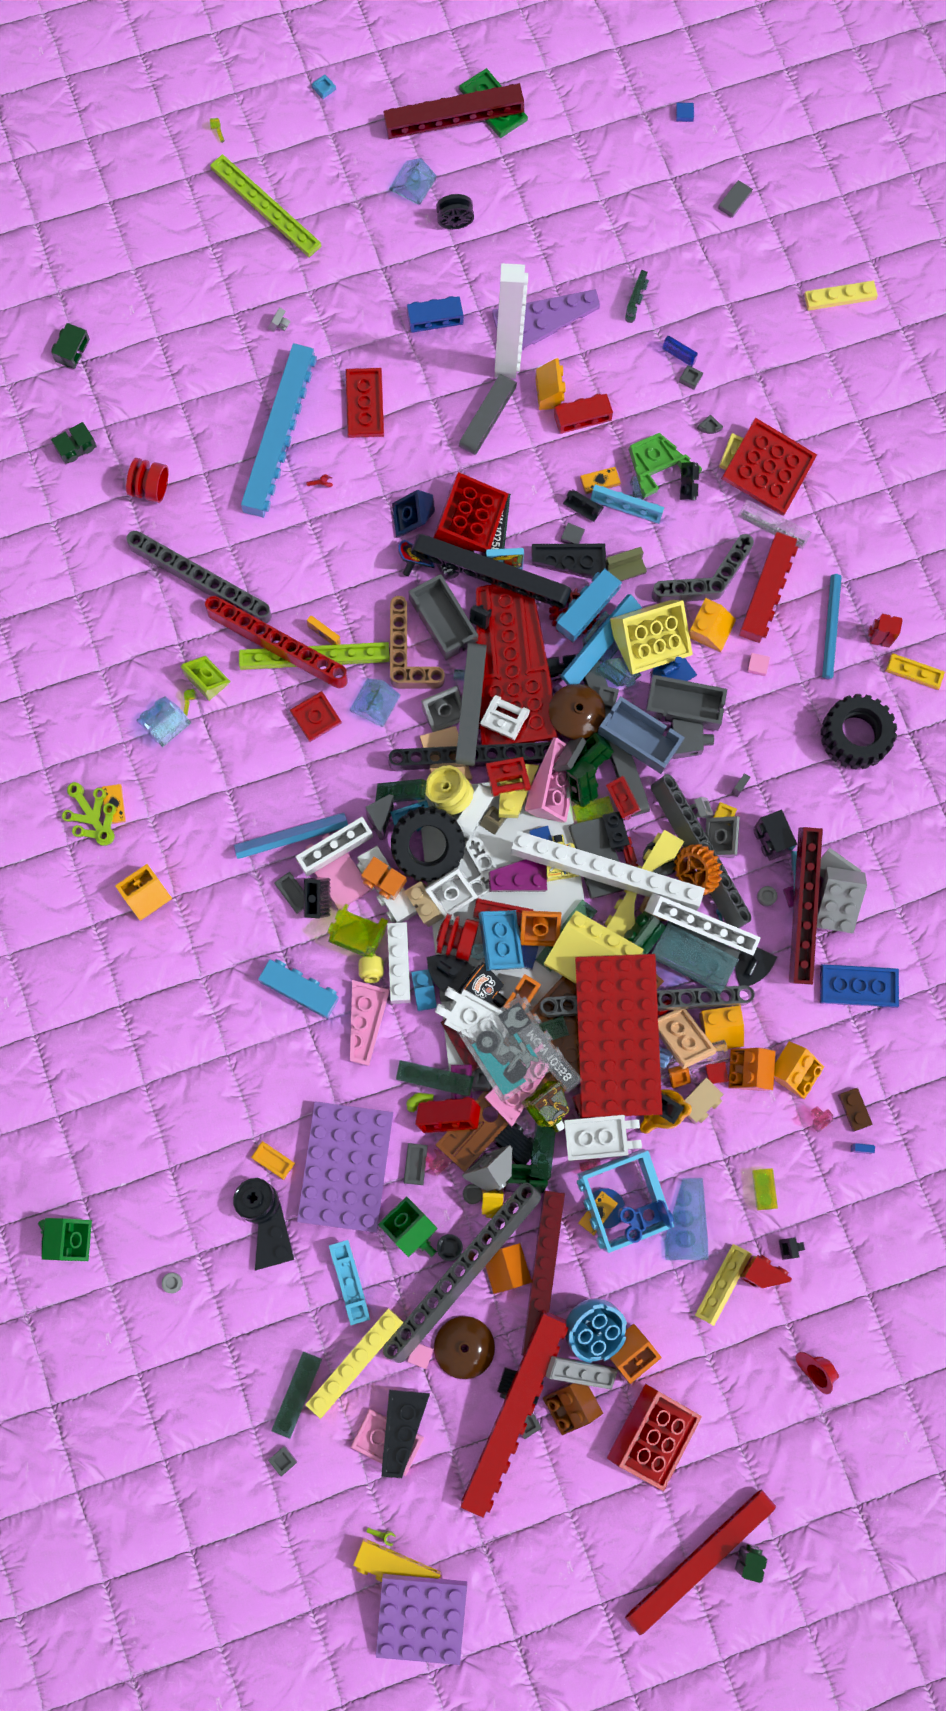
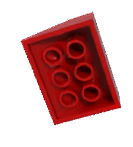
[433,472,509,552]
[607,1383,702,1491]

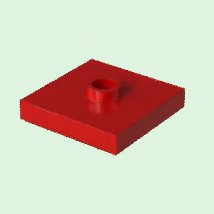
[290,691,342,742]

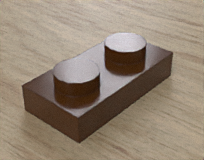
[838,1087,873,1132]

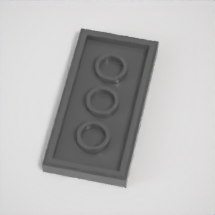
[569,818,624,899]

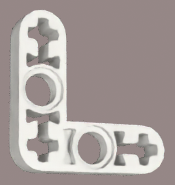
[466,837,498,904]

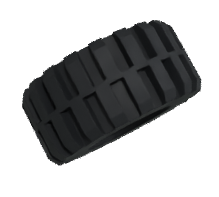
[820,694,897,770]
[391,806,465,882]

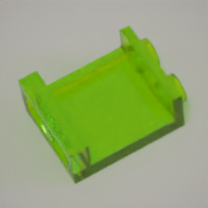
[327,904,389,958]

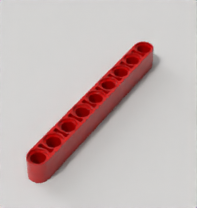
[205,596,348,688]
[625,1489,776,1635]

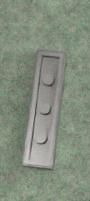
[546,1356,618,1390]

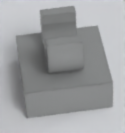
[268,307,290,332]
[690,797,714,819]

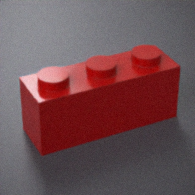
[554,393,613,434]
[415,1097,481,1133]

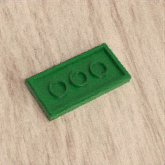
[459,68,528,138]

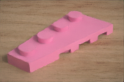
[350,980,390,1066]
[484,1043,549,1127]

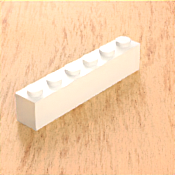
[645,893,761,955]

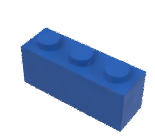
[407,296,464,333]

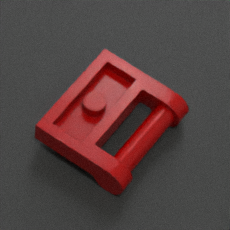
[486,757,531,797]

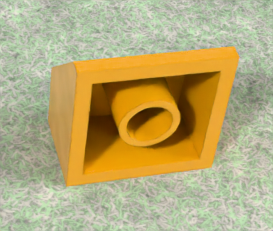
[689,598,736,652]
[699,1005,744,1051]

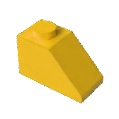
[481,1188,504,1218]

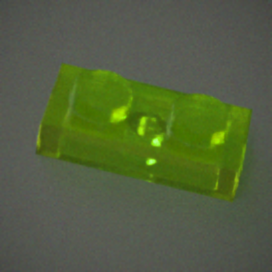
[572,796,614,823]
[752,1168,778,1211]

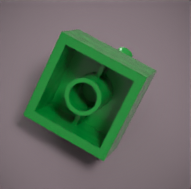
[378,1196,438,1258]
[38,1218,92,1261]

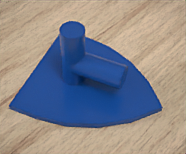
[652,656,697,681]

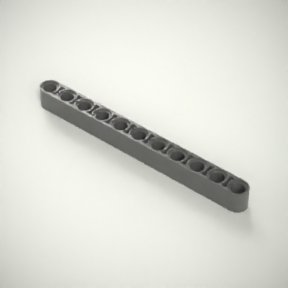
[539,985,755,1018]
[383,1183,541,1363]

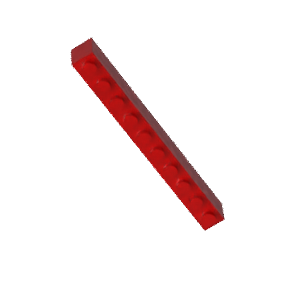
[460,1310,568,1518]

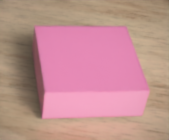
[747,653,770,676]
[407,1344,434,1369]

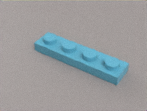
[590,484,665,524]

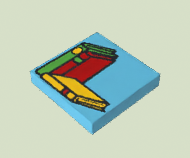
[486,548,524,570]

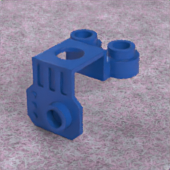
[618,1199,674,1243]

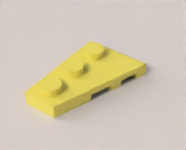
[499,764,539,818]

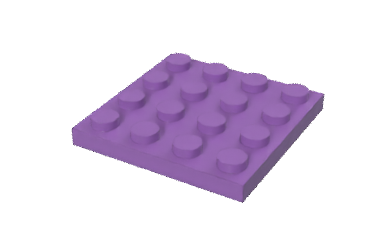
[376,1574,467,1665]

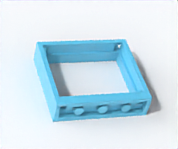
[577,1149,674,1253]

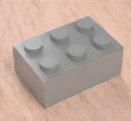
[817,867,867,933]

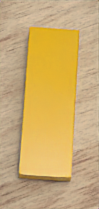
[885,653,945,690]

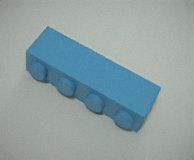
[556,569,622,642]
[258,959,339,1019]

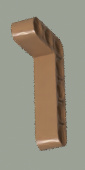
[390,596,445,689]

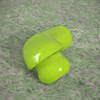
[406,1093,434,1112]

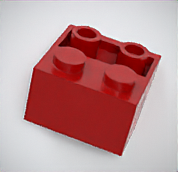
[740,1255,792,1288]

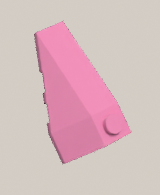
[525,738,570,823]

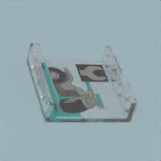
[458,994,564,1102]

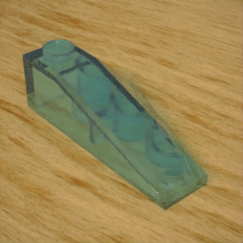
[664,1178,709,1260]

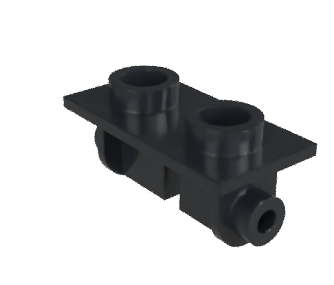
[680,462,700,500]
[563,489,604,522]
[547,654,576,677]
[602,811,630,852]

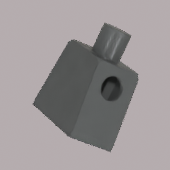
[671,719,714,759]

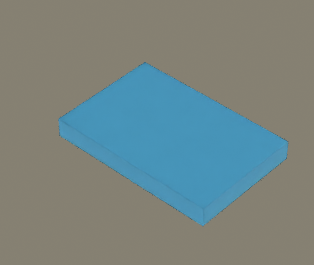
[478,910,524,971]

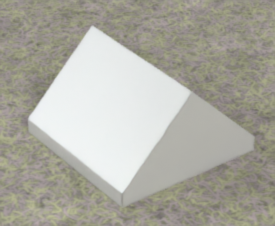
[425,867,478,917]

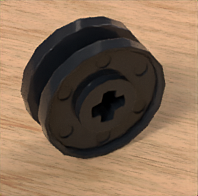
[436,194,474,230]
[233,1178,279,1224]

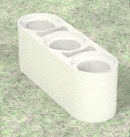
[457,783,496,839]

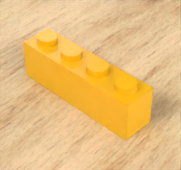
[353,1538,441,1582]

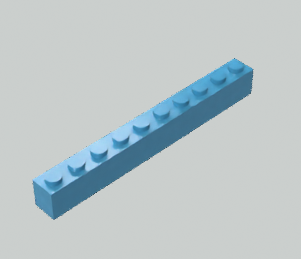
[241,343,317,518]

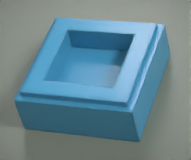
[312,74,336,99]

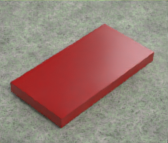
[346,368,384,438]

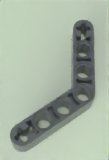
[652,534,754,603]

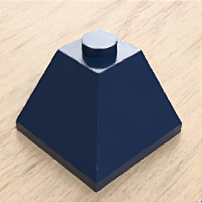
[392,490,435,538]

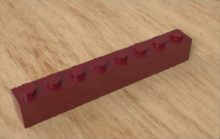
[383,83,524,139]
[789,827,823,985]
[521,1191,565,1356]

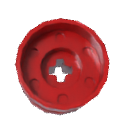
[126,458,169,503]
[436,913,479,961]

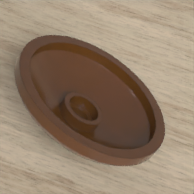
[549,684,606,740]
[434,1316,495,1379]

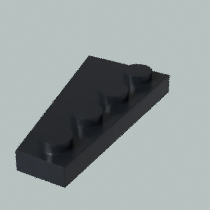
[532,543,606,578]
[381,1389,430,1478]

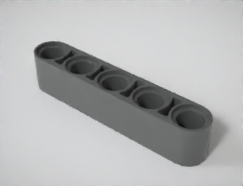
[459,374,517,455]

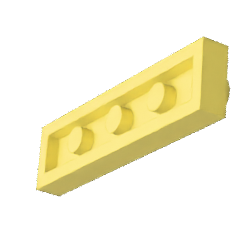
[804,280,878,311]
[695,1244,752,1326]

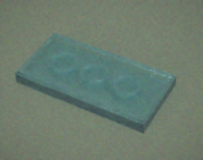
[652,923,739,994]

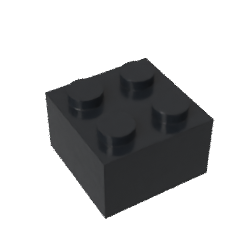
[754,809,797,861]

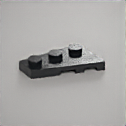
[255,1200,295,1271]

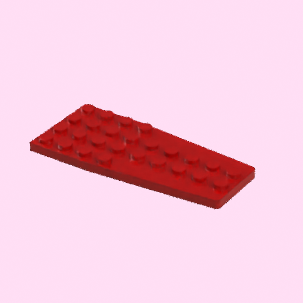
[476,584,558,745]

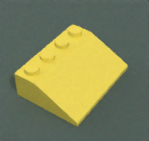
[610,600,693,674]
[544,911,644,983]

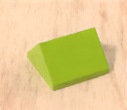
[181,656,231,701]

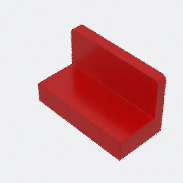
[606,776,641,820]

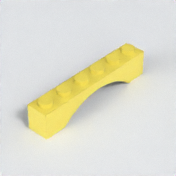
[604,830,684,938]
[306,1308,404,1419]

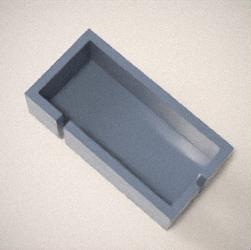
[597,696,685,774]

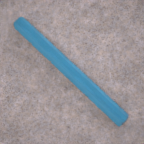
[822,574,842,679]

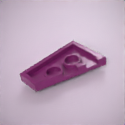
[488,859,547,892]

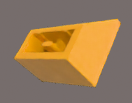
[535,358,566,410]
[115,864,172,921]
[774,1041,824,1099]

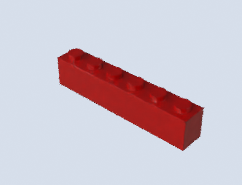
[739,532,798,643]

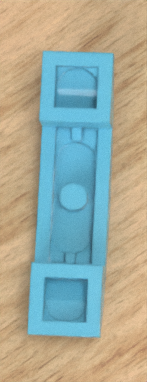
[329,1240,370,1325]

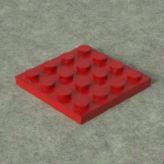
[721,417,817,516]

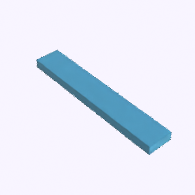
[560,594,642,685]
[234,813,348,859]

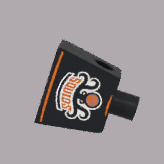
[458,962,507,1008]

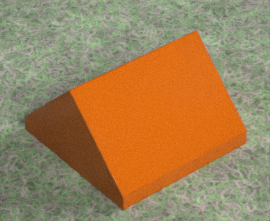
[520,911,562,946]
[485,1243,532,1294]

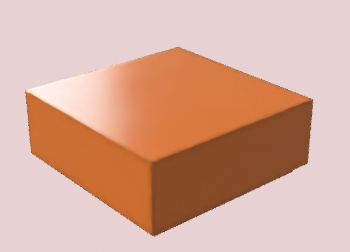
[668,1066,691,1088]

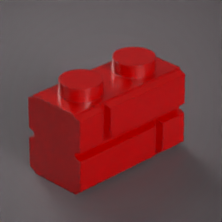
[867,613,903,648]

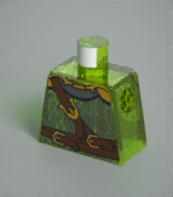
[521,1081,569,1132]

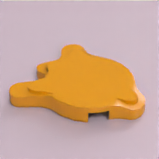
[640,1089,692,1134]

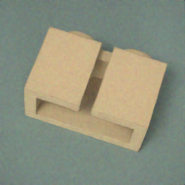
[405,881,444,927]
[684,1078,724,1124]

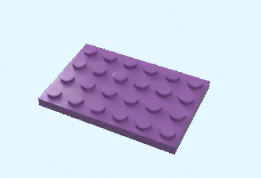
[297,1102,393,1233]

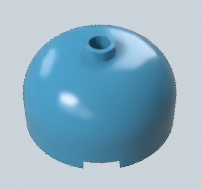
[565,1298,627,1363]

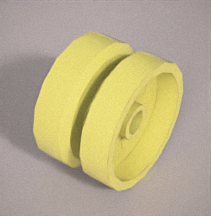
[425,765,474,815]

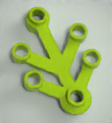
[62,782,116,846]

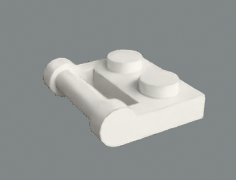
[480,695,530,740]

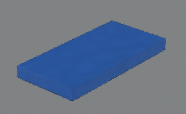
[820,964,899,1008]

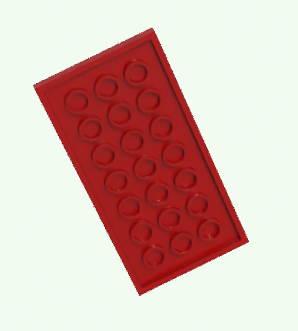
[575,954,662,1117]

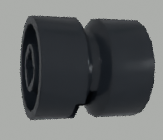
[437,1234,463,1261]

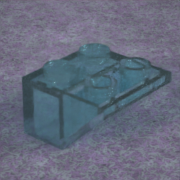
[137,696,191,747]

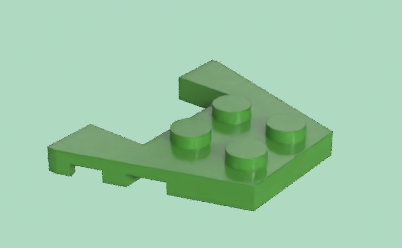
[629,433,702,498]

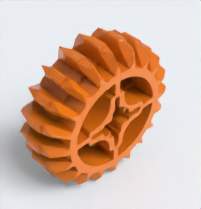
[673,844,723,896]

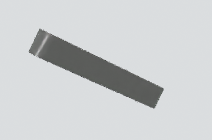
[455,643,487,766]

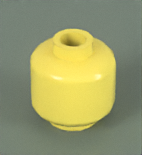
[358,953,384,983]

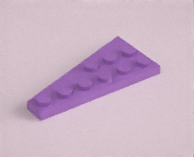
[492,289,600,351]

